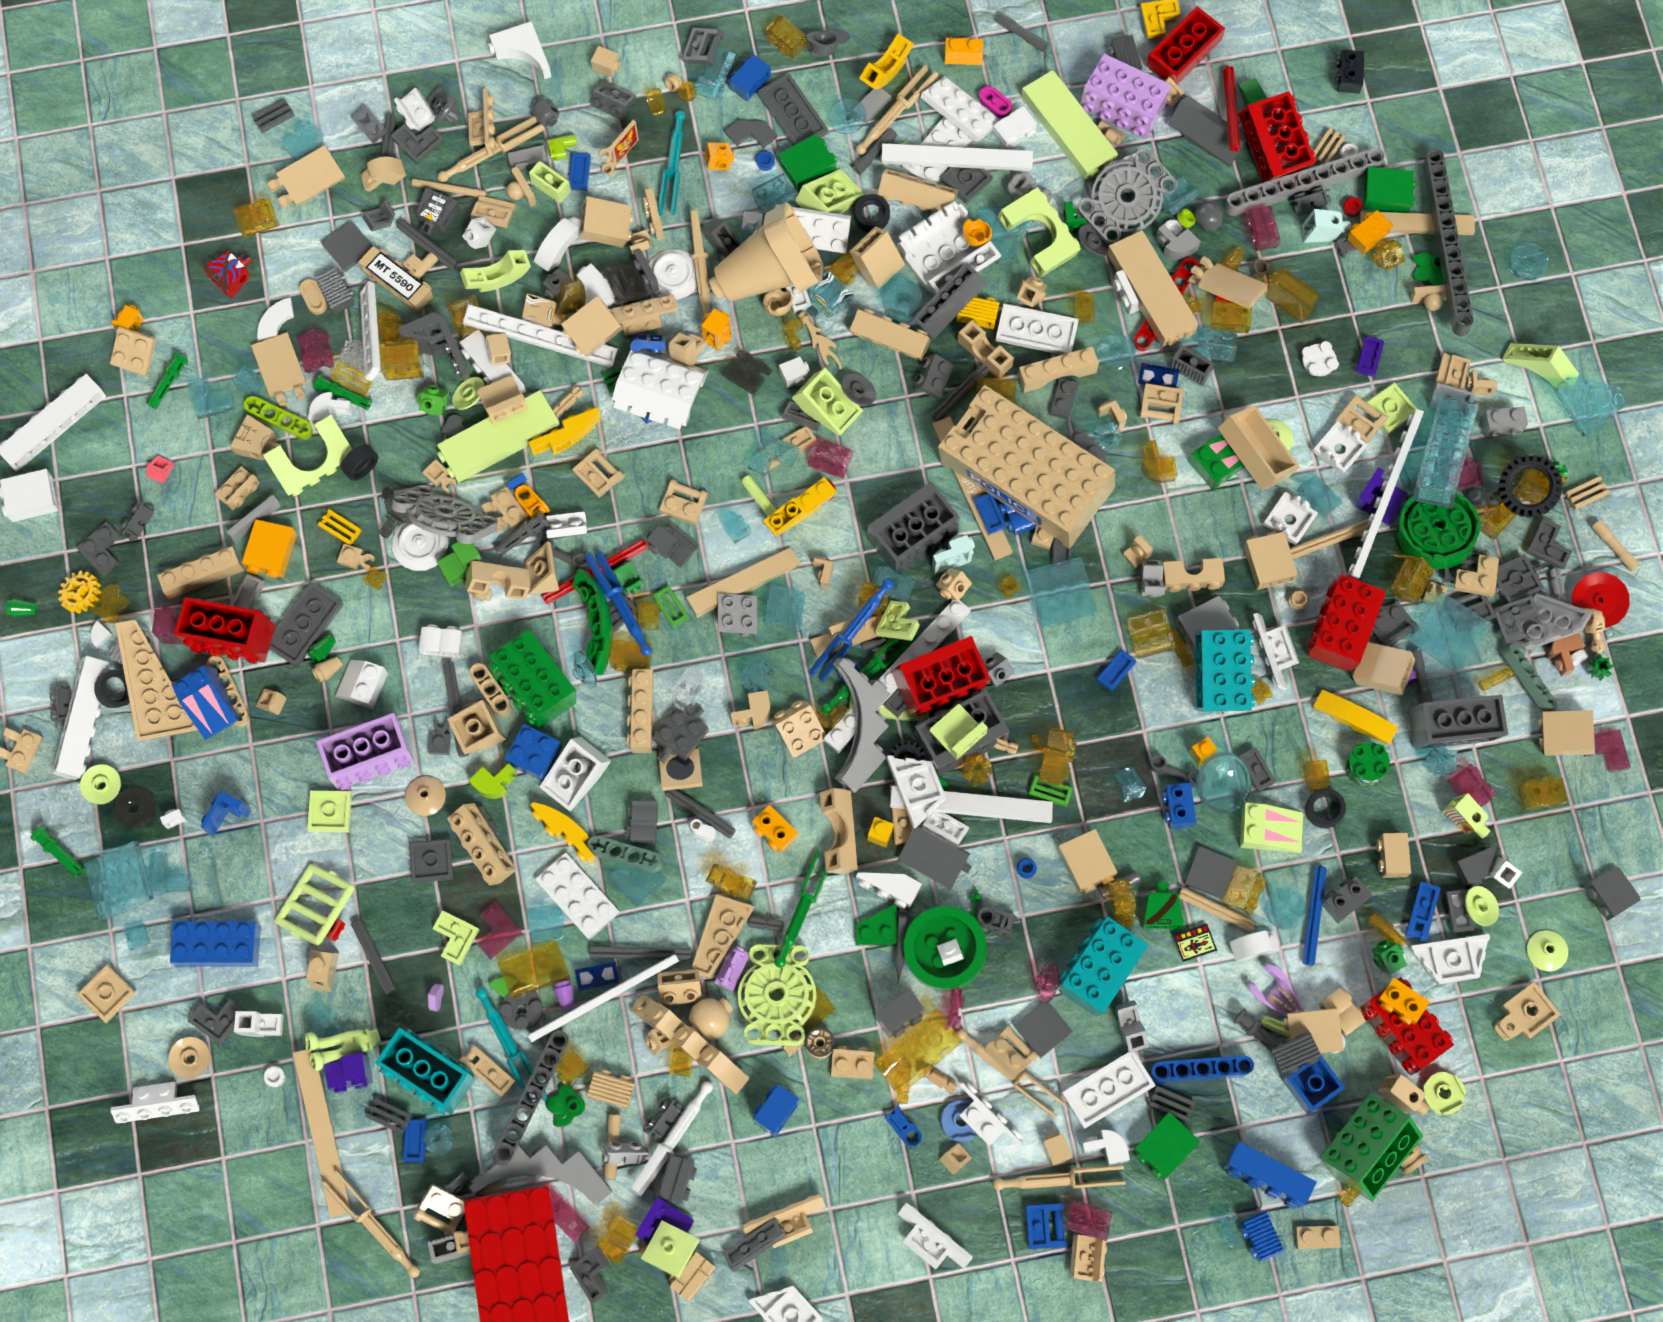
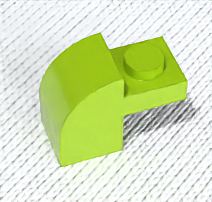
[468,763,517,799]

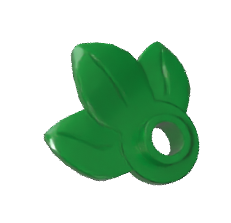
[1412,253,1443,286]
[545,1085,585,1127]

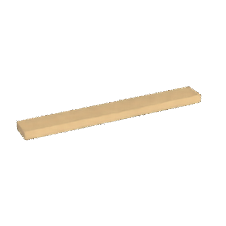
[293,1050,352,1218]

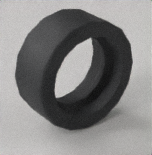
[854,194,890,232]
[340,444,379,481]
[94,669,130,708]
[1305,788,1346,829]

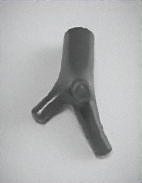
[862,637,894,652]

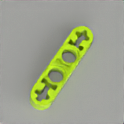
[243,396,313,440]

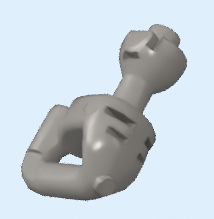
[1007,172,1053,203]

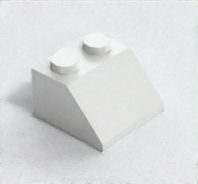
[335,660,388,710]

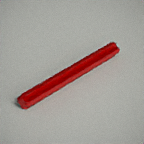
[1223,65,1240,152]
[542,539,648,605]

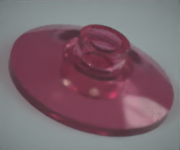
[1035,962,1059,1003]

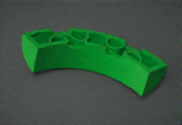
[572,568,612,675]

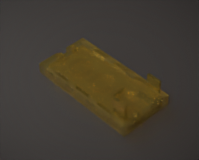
[873,1009,963,1096]

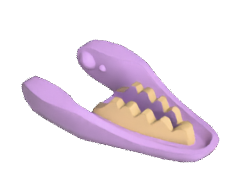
[1246,964,1304,1018]

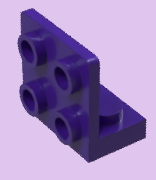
[1355,467,1408,525]
[635,1197,694,1244]

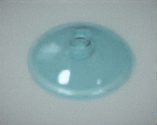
[1196,752,1252,813]

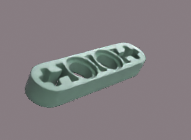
[1502,644,1558,712]
[587,836,663,873]

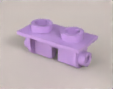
[715,946,750,991]

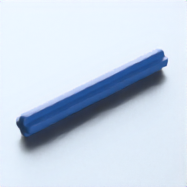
[1302,866,1327,966]

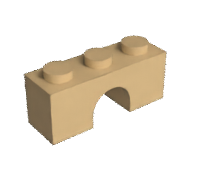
[958,320,1014,379]
[1163,558,1225,593]
[466,560,530,600]

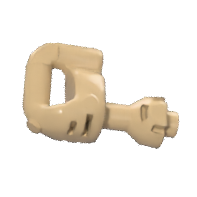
[1581,608,1606,654]

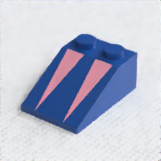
[172,665,239,740]

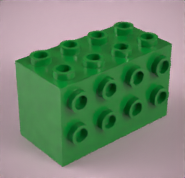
[488,629,577,730]
[1320,1093,1423,1202]

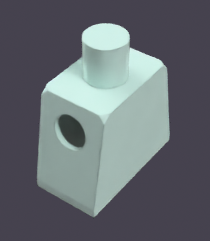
[1302,209,1351,243]

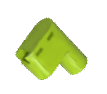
[548,134,577,161]

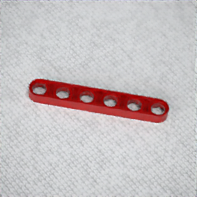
[1133,258,1199,352]

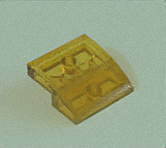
[1127,608,1176,659]

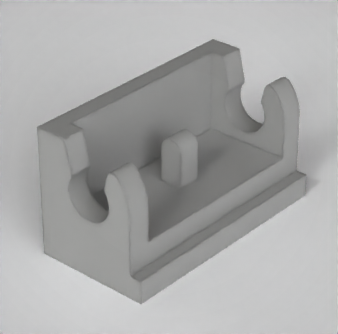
[1428,383,1475,419]

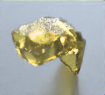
[645,88,667,116]

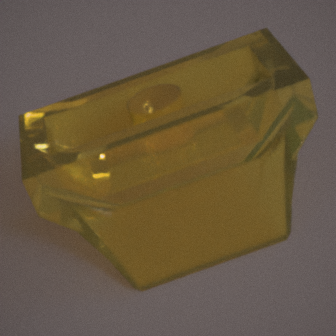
[557,280,586,316]

